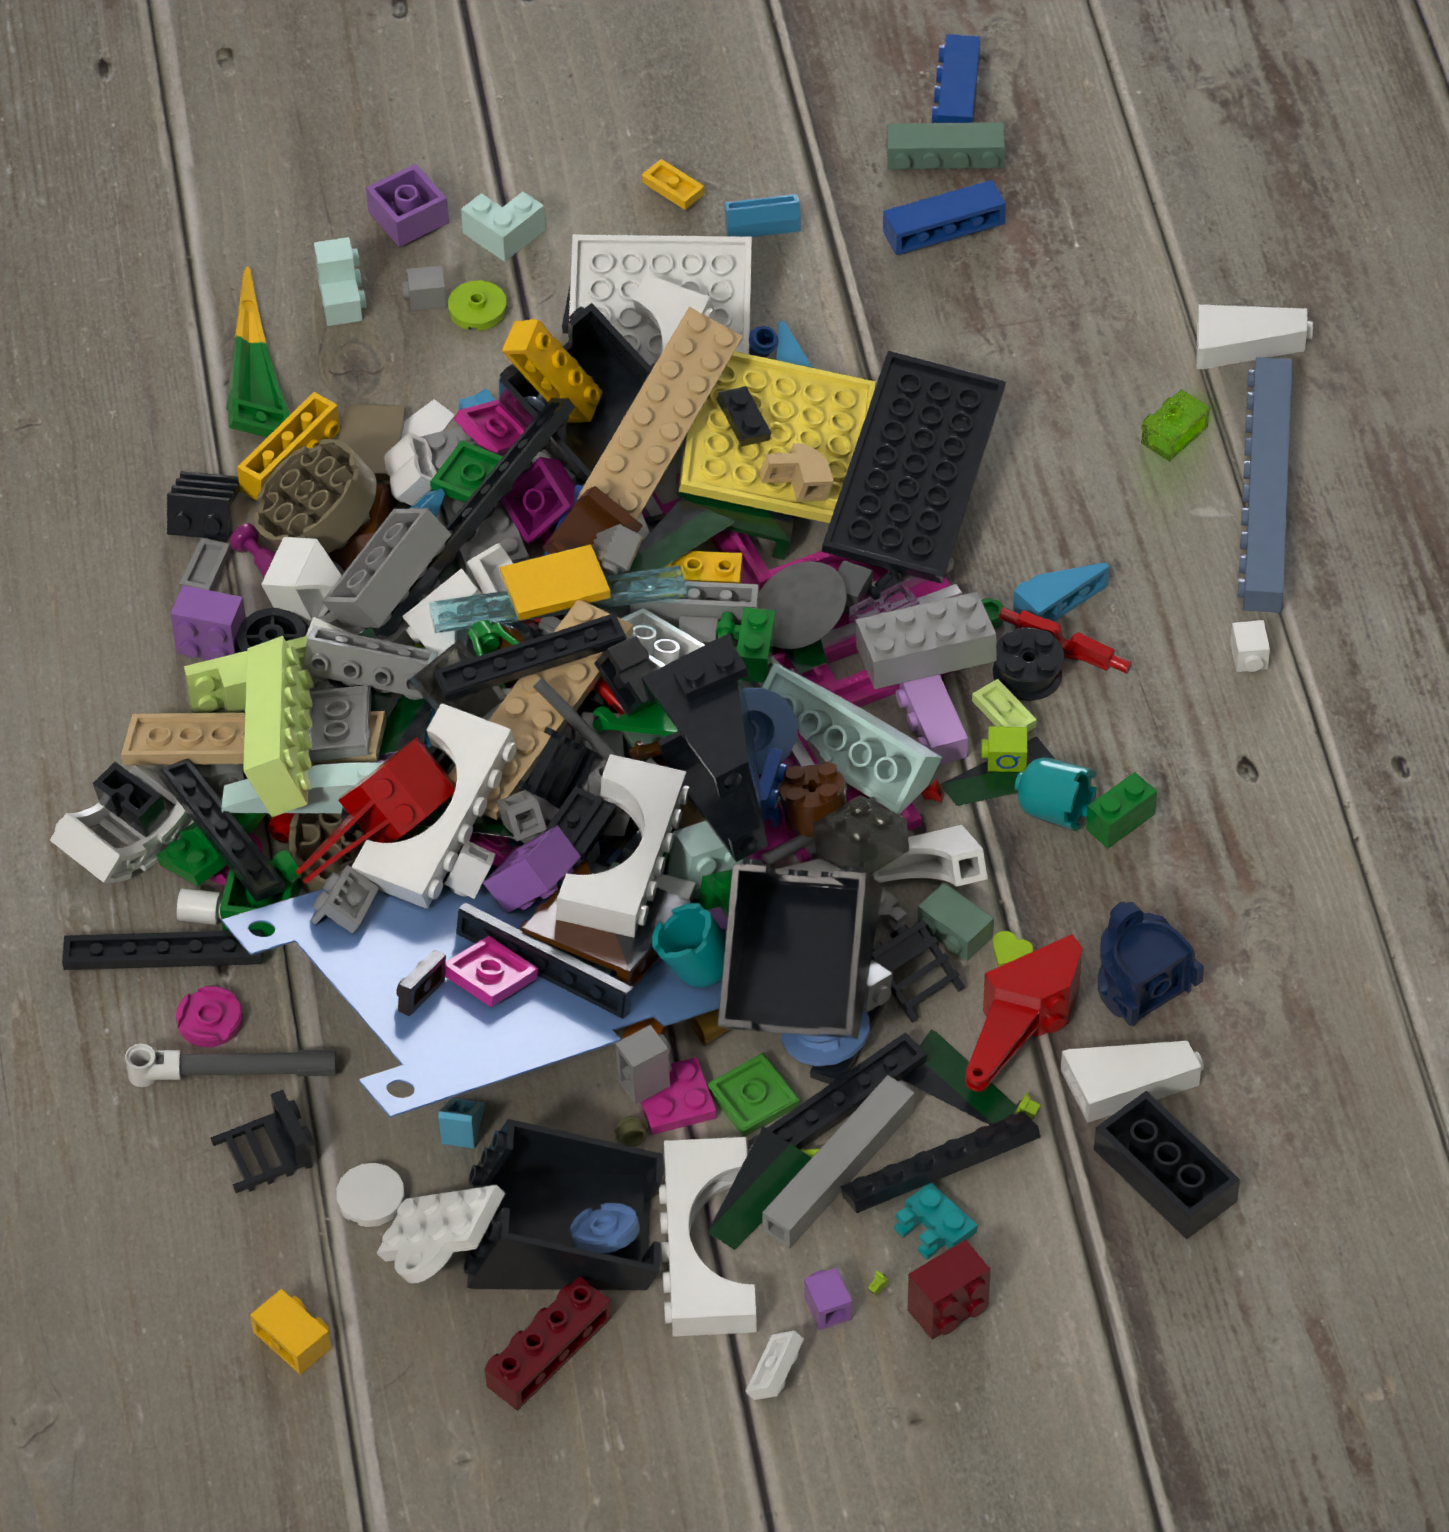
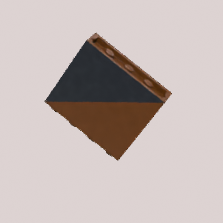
[520,859,691,989]

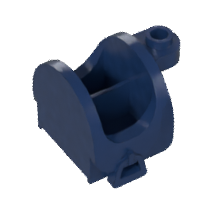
[1098,902,1204,1027]

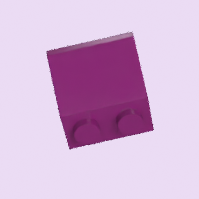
[500,457,575,545]

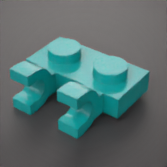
[894,1183,978,1260]

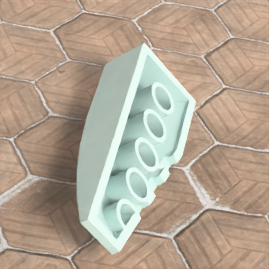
[762,664,942,814]
[221,762,383,813]

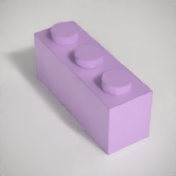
[896,674,968,765]

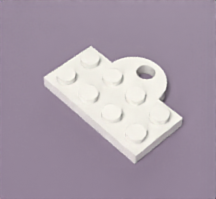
[377,1185,505,1283]

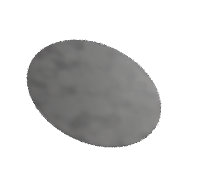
[759,561,847,649]

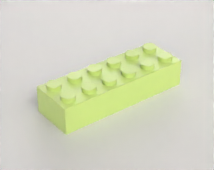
[243,636,313,817]

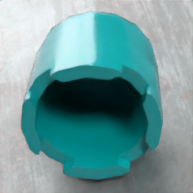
[1015,757,1097,831]
[652,903,726,988]

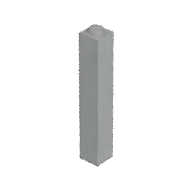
[762,1075,915,1249]

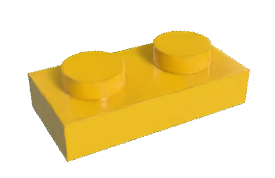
[642,159,705,210]

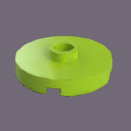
[448,280,507,331]

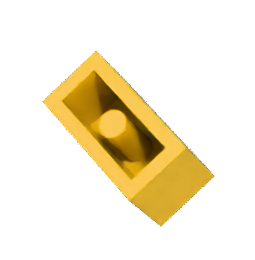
[250,1289,331,1375]

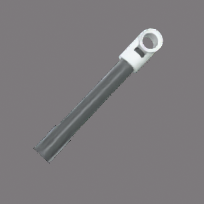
[125,1044,336,1087]

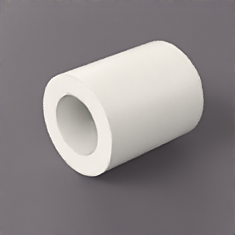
[177,888,223,925]

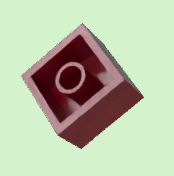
[907,1240,991,1340]

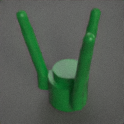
[468,620,520,689]

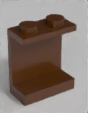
[543,486,643,555]

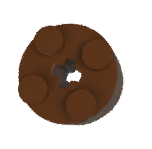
[780,762,850,837]

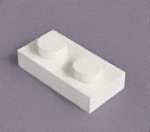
[745,1331,804,1400]

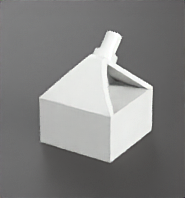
[261,537,341,627]

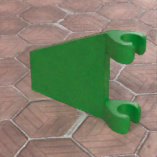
[592,702,678,736]

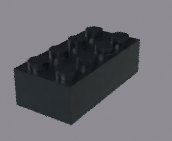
[1094,1091,1240,1239]

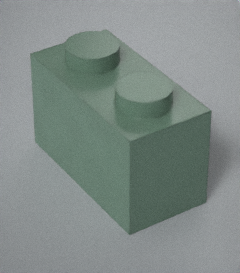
[917,883,994,961]

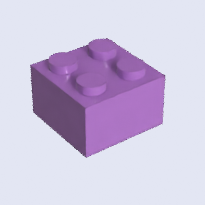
[366,164,449,247]
[170,585,246,660]
[483,825,581,914]

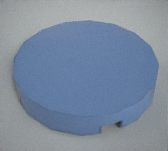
[570,1203,640,1254]

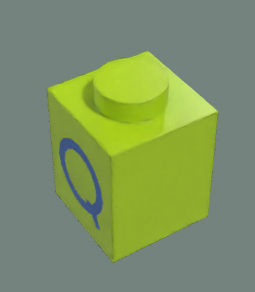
[981,726,1027,772]

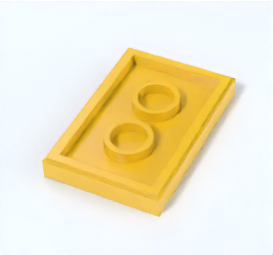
[500,544,611,621]

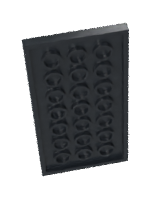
[822,350,1006,584]

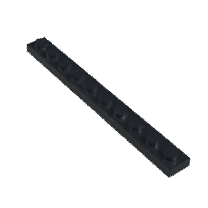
[365,398,575,638]

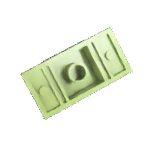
[184,636,316,713]

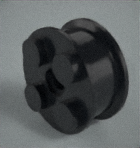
[237,608,306,653]
[992,628,1064,701]

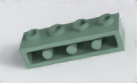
[887,122,1005,169]

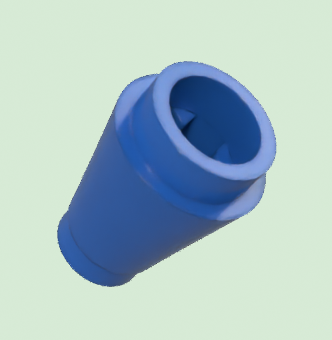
[749,326,778,358]

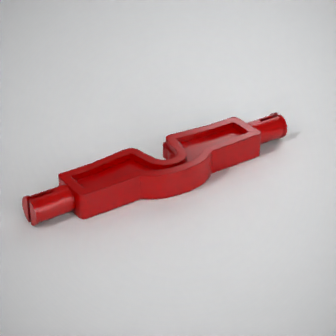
[998,607,1132,674]

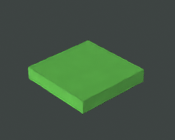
[706,1053,800,1137]

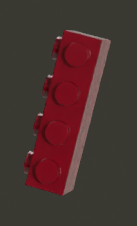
[485,1276,612,1411]

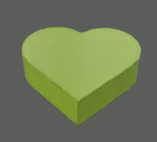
[992,931,1033,967]

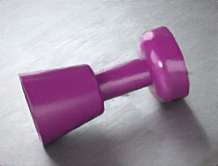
[229,523,276,578]

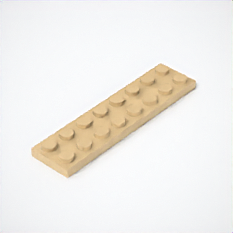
[577,307,743,520]
[448,600,634,820]
[121,711,386,765]

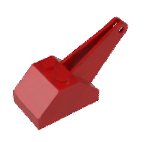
[295,737,456,884]
[966,934,1083,1092]

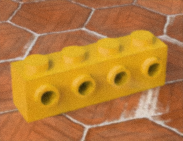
[502,319,603,423]
[237,392,341,500]
[614,551,743,595]

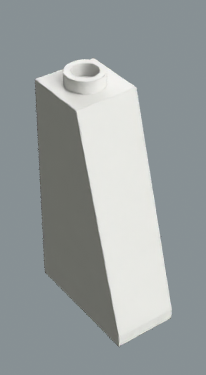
[1196,304,1313,369]
[1061,1041,1204,1123]

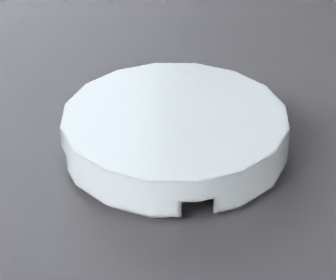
[336,1163,405,1227]

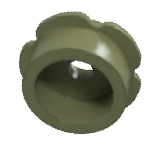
[614,1116,647,1147]

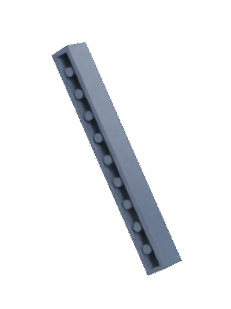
[1238,357,1292,613]

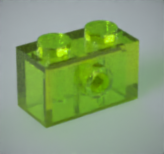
[1141,389,1210,462]

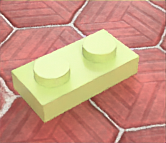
[972,679,1037,732]

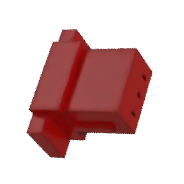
[921,780,944,803]

